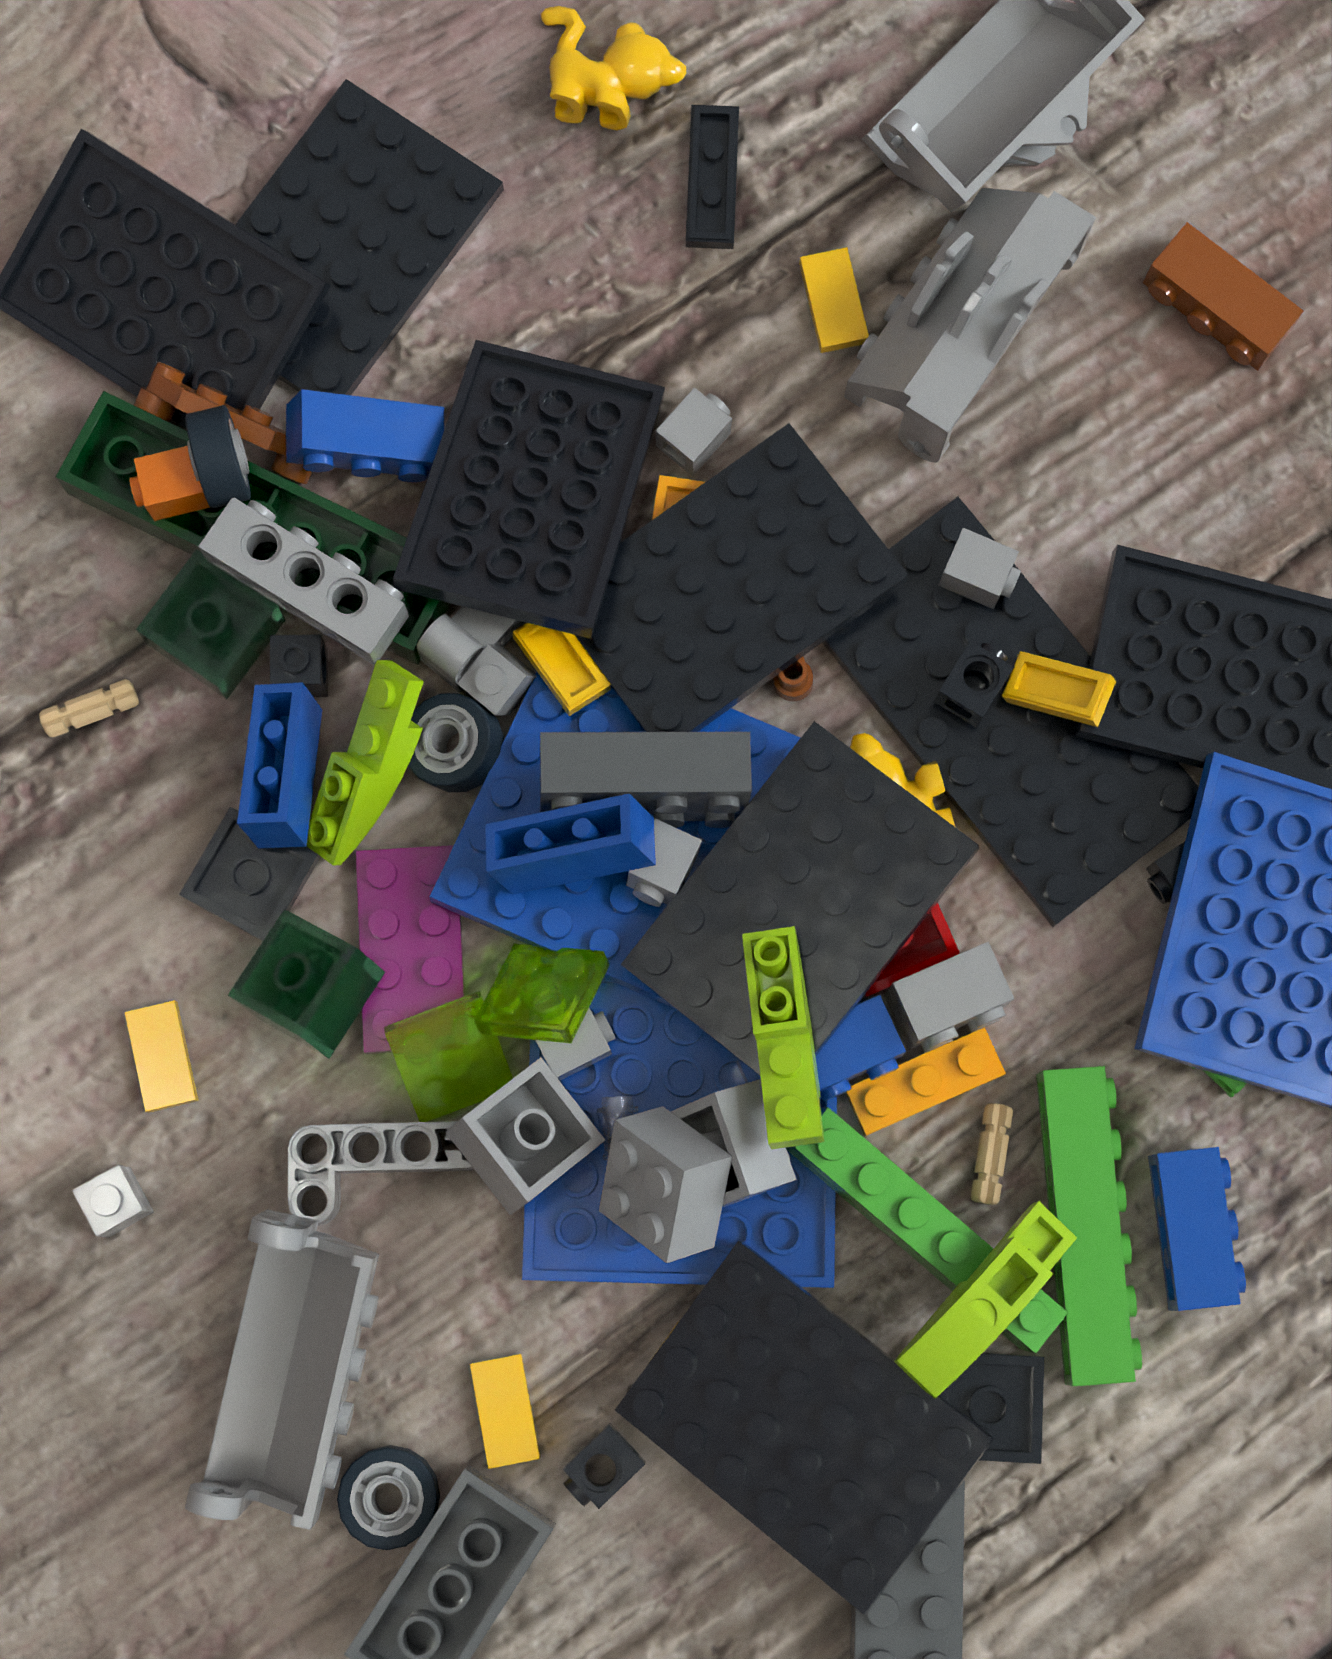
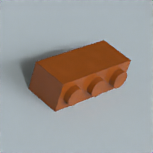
[1143,222,1304,371]

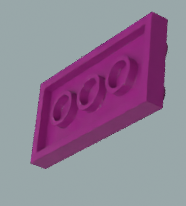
[356,845,467,1054]

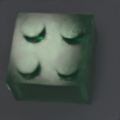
[136,549,286,700]
[228,909,385,1059]

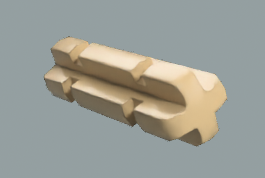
[39,679,139,737]
[971,1103,1013,1205]

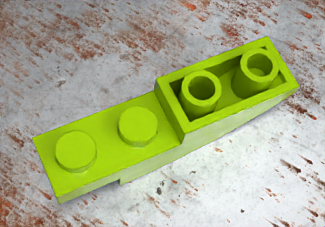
[307,660,424,866]
[742,926,825,1150]
[894,1201,1077,1398]

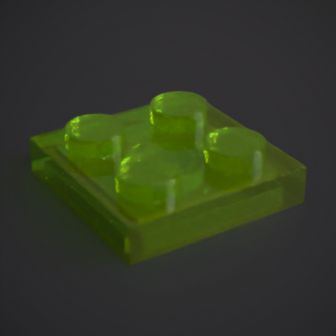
[474,943,610,1044]
[384,991,513,1122]

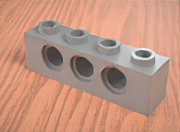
[198,498,409,666]

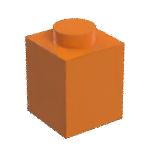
[130,446,210,521]

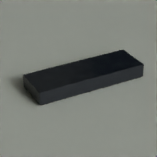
[685,104,739,249]

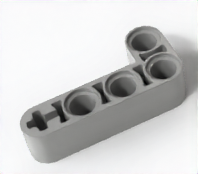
[416,606,526,693]
[288,1121,474,1226]

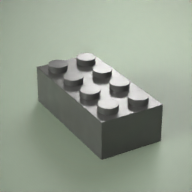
[540,732,752,828]
[344,1465,556,1659]
[850,1480,965,1659]

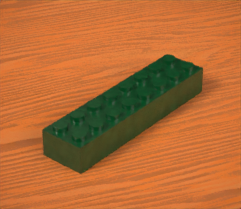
[55,391,451,665]

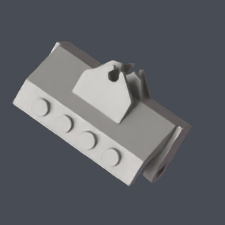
[862,0,1145,212]
[844,188,1096,463]
[185,1209,379,1530]

